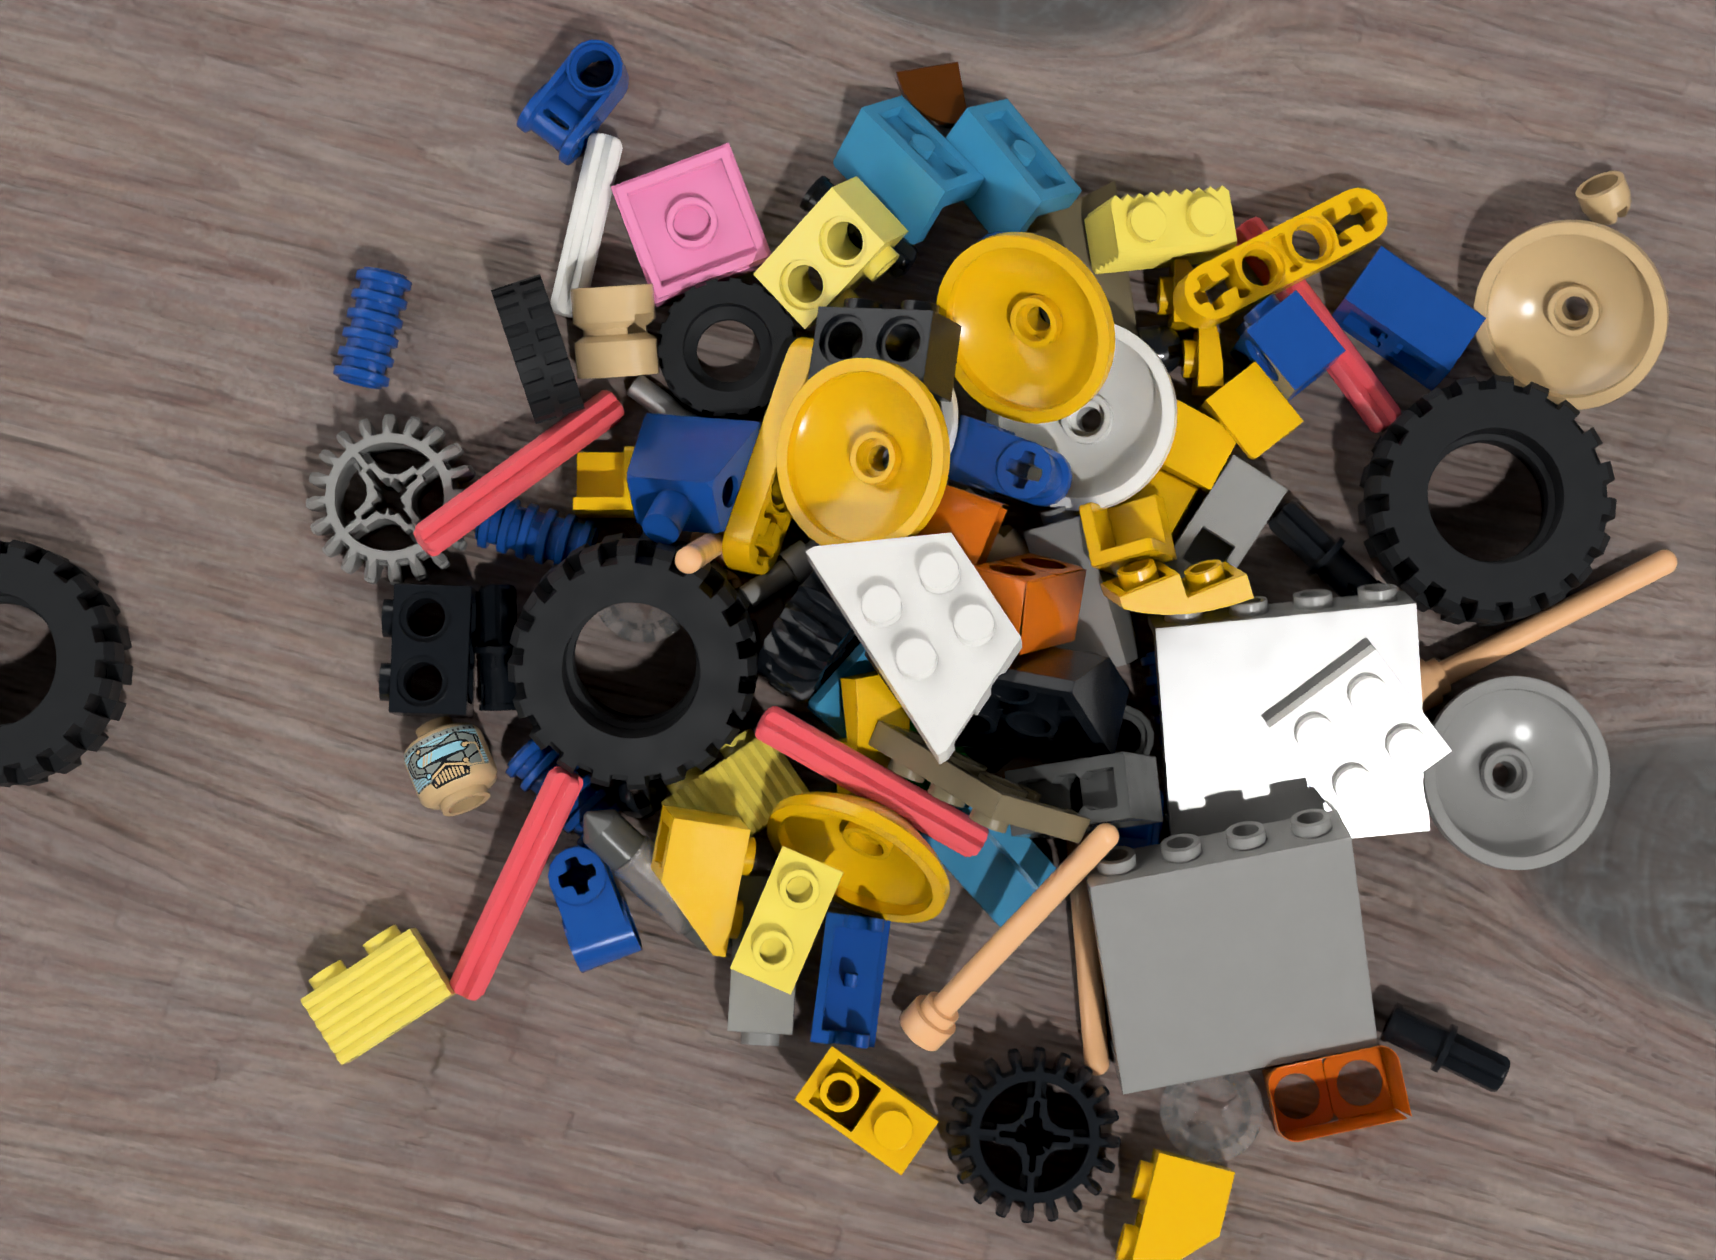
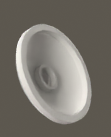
[986,324,1177,512]

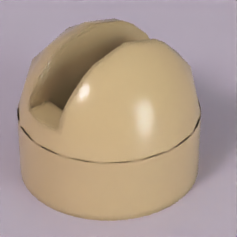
[1575,171,1632,225]

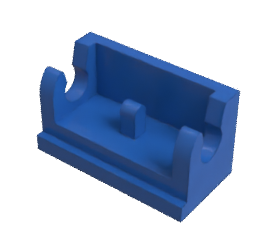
[1332,246,1486,391]
[810,912,891,1048]

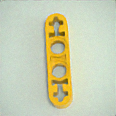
[1173,187,1388,329]
[722,337,814,575]

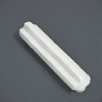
[550,133,623,318]

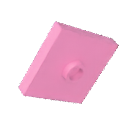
[611,143,772,308]

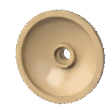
[1474,220,1669,410]

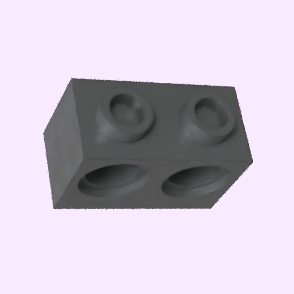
[1005,752,1163,840]

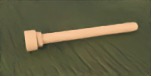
[675,531,726,574]
[1420,550,1677,713]
[899,823,1119,1051]
[1066,833,1110,1076]

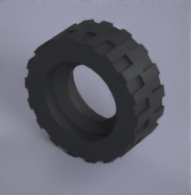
[491,274,585,424]
[657,278,797,420]

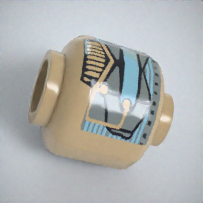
[404,716,497,816]

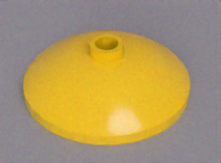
[936,232,1115,424]
[776,358,950,546]
[767,792,950,923]

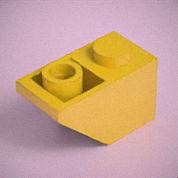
[650,805,756,957]
[794,1046,939,1175]
[1115,1148,1235,1260]

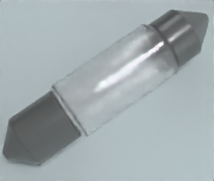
[583,809,732,950]

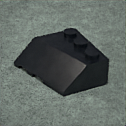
[865,647,1129,757]

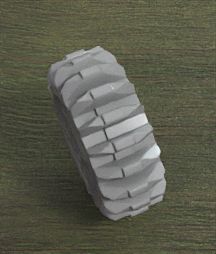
[306,414,476,586]

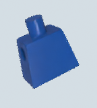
[627,413,761,545]

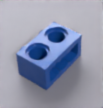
[1229,290,1346,402]

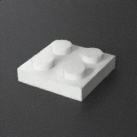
[1266,644,1452,828]

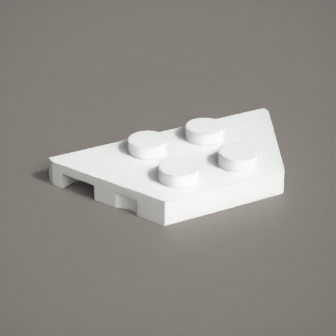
[806,532,1022,765]

